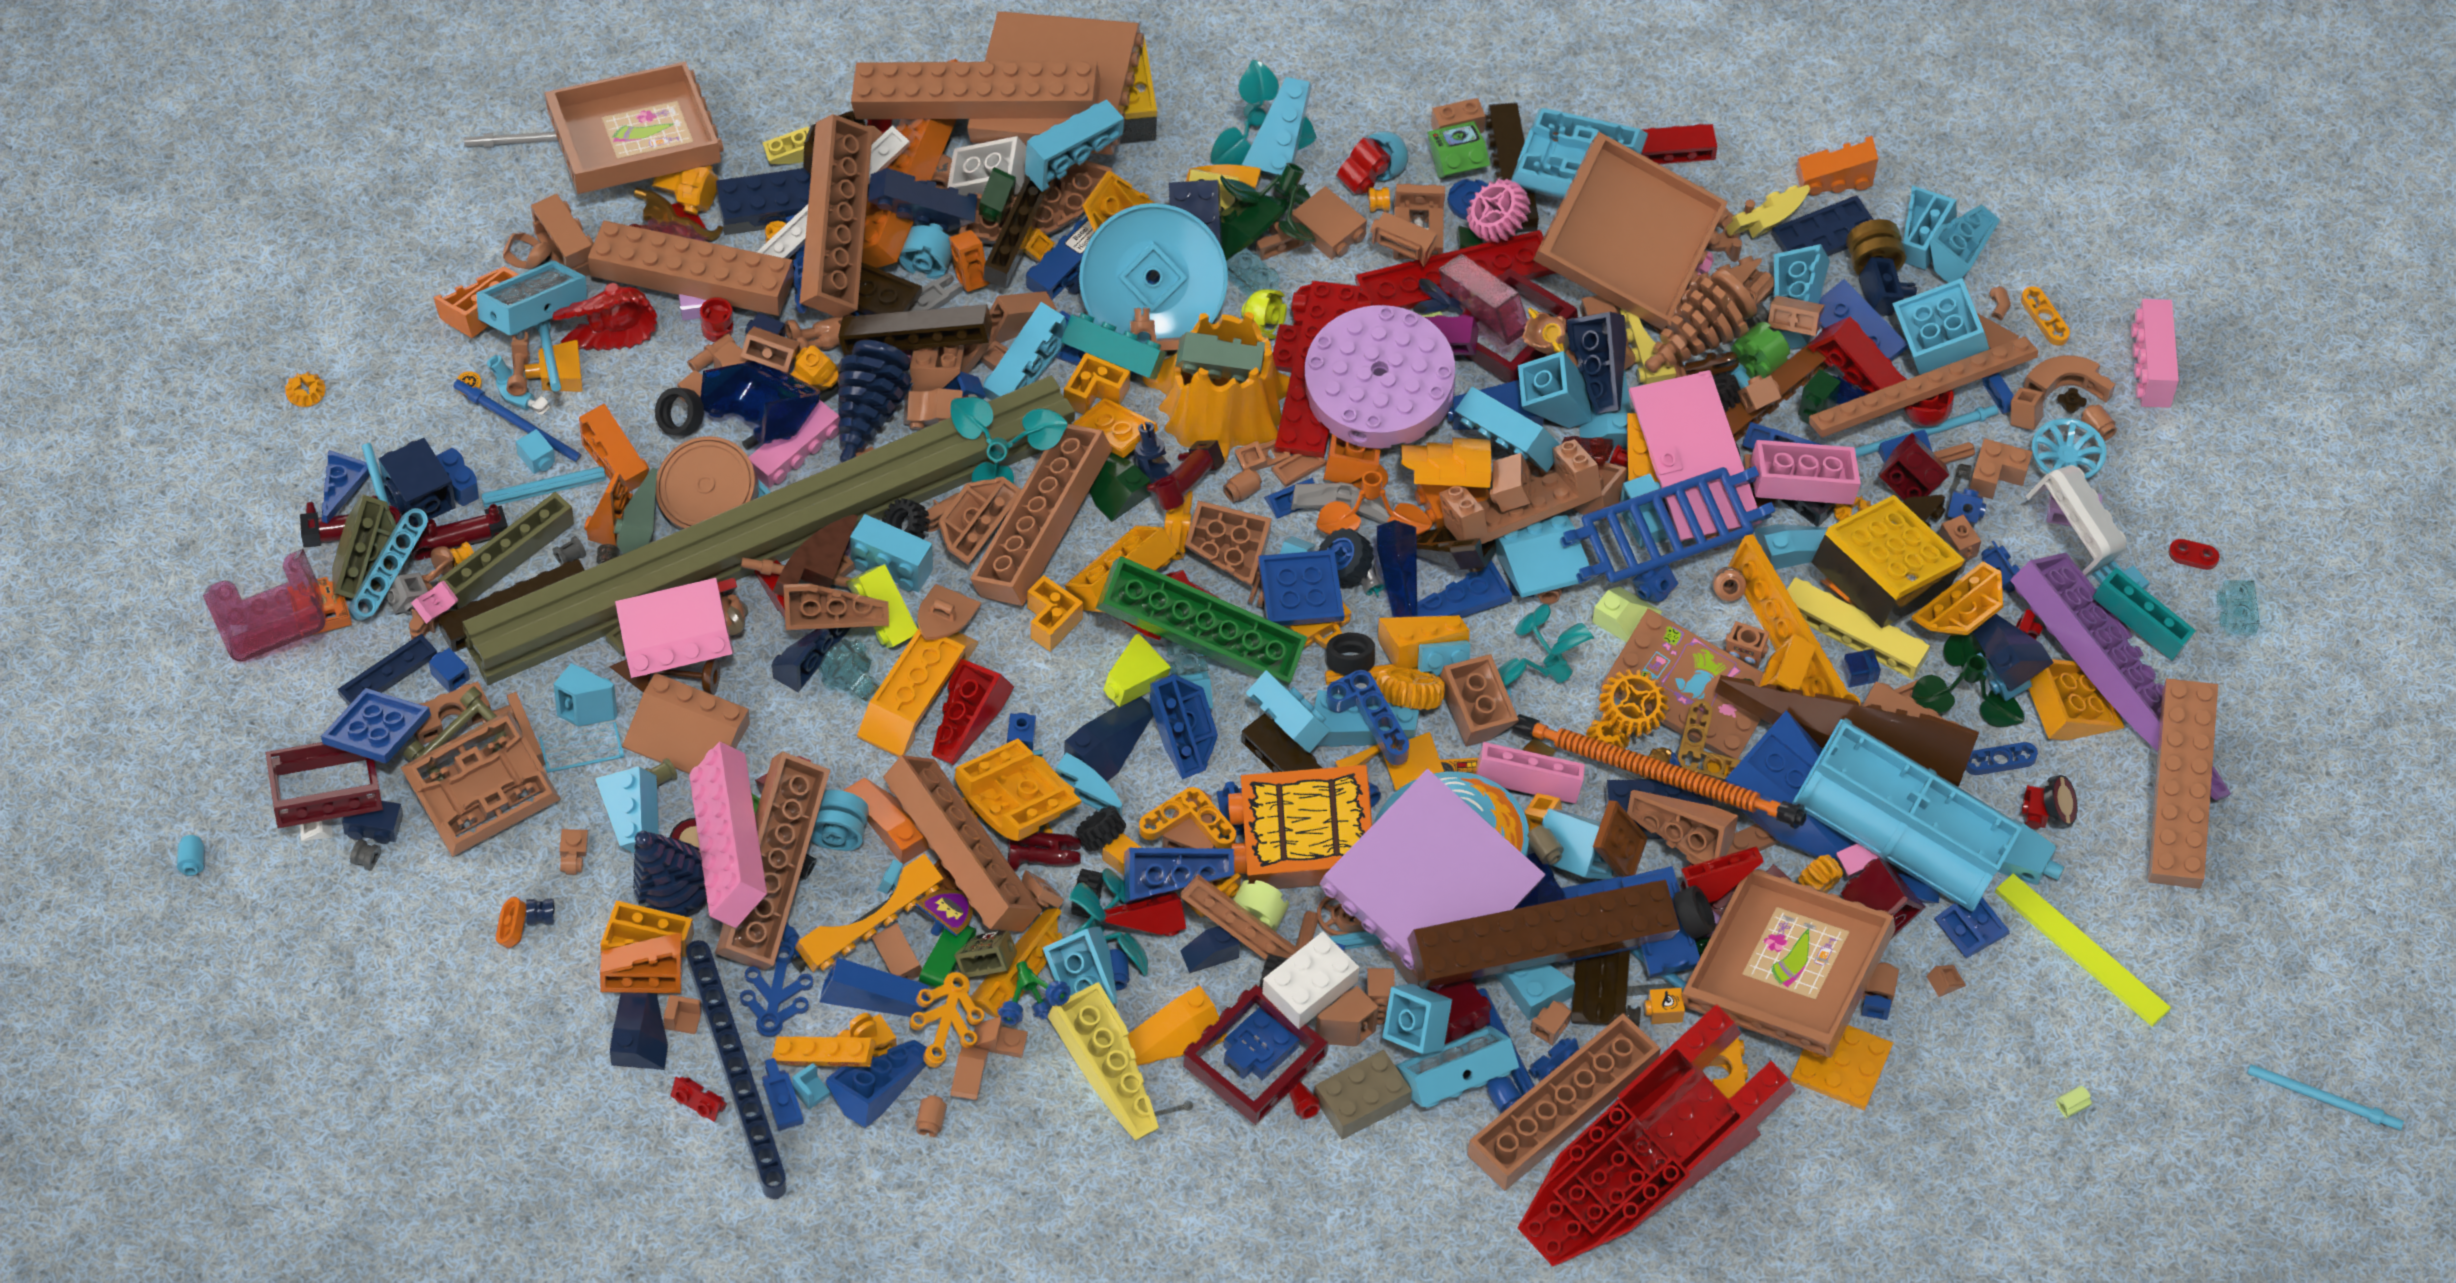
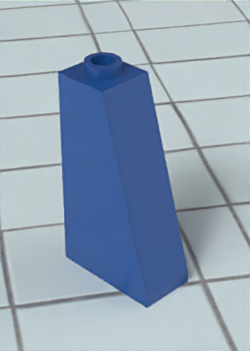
[1447,380,1544,430]
[819,957,929,1017]

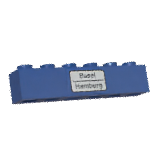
[1026,216,1094,300]

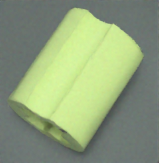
[2056,1086,2092,1118]

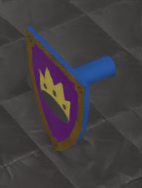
[915,890,973,936]

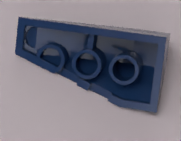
[1972,614,2054,691]
[771,627,852,693]
[1064,696,1154,782]
[609,992,668,1070]

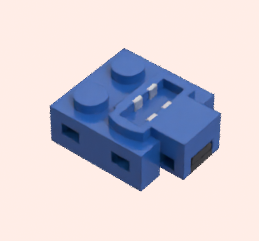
[1224,1007,1300,1081]

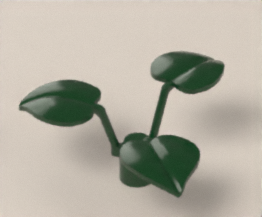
[1220,163,1316,243]
[1911,632,2025,728]

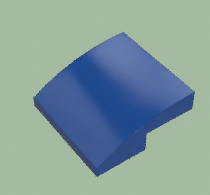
[1934,897,2010,959]

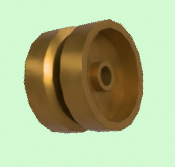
[1846,219,1906,275]

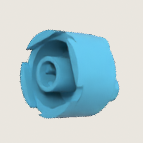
[899,223,952,279]

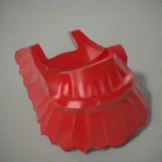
[552,283,658,351]

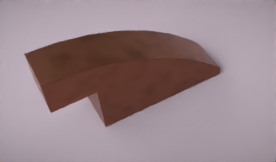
[773,514,858,597]

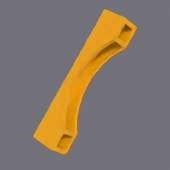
[795,853,943,973]

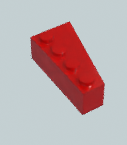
[1808,316,1907,396]

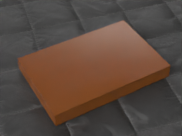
[1593,800,1648,878]

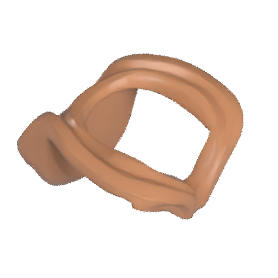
[503,232,552,269]
[421,546,453,591]

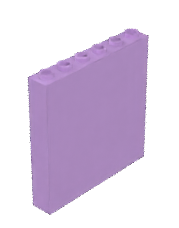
[1320,768,1545,991]

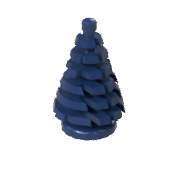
[838,340,914,463]
[633,831,707,917]

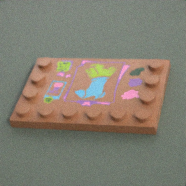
[1600,608,1764,759]

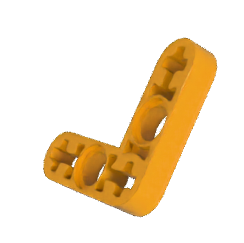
[1139,787,1236,849]

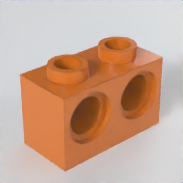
[949,230,990,292]

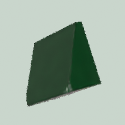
[1457,226,1483,249]

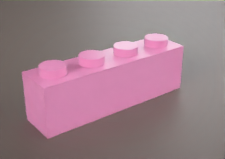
[748,399,840,488]
[1476,742,1585,804]

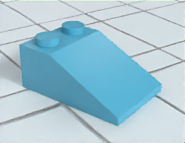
[1043,926,1118,1005]

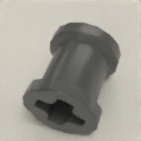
[552,536,586,565]

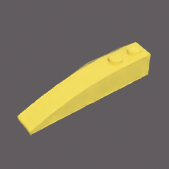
[1047,982,1159,1141]

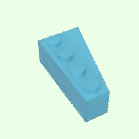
[1242,77,1312,177]
[1025,99,1124,192]
[983,302,1067,400]
[1455,386,1561,472]

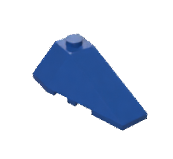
[826,1039,935,1128]

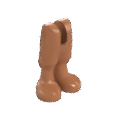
[785,313,852,354]

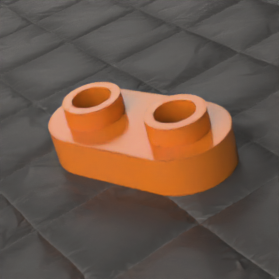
[496,897,526,948]

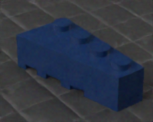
[868,168,977,234]

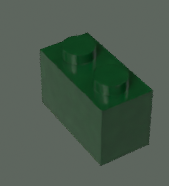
[1798,369,1841,424]

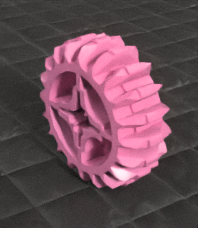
[1466,179,1531,243]

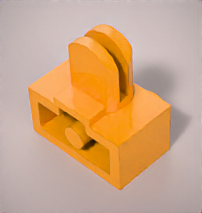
[836,1012,897,1057]

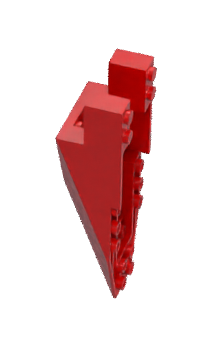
[1517,1004,1796,1267]

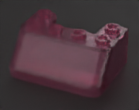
[203,549,326,662]

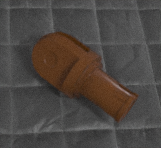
[1685,351,1739,376]

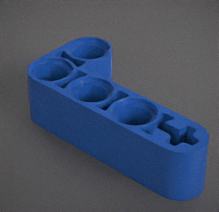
[1326,670,1409,765]

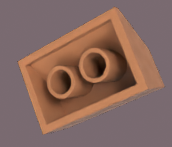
[1440,654,1519,747]

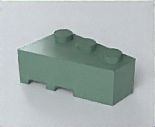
[1175,332,1265,384]

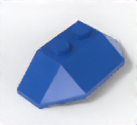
[1150,674,1218,779]

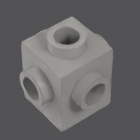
[386,572,428,613]

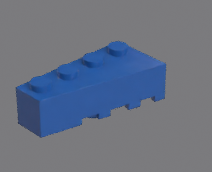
[1124,848,1234,904]

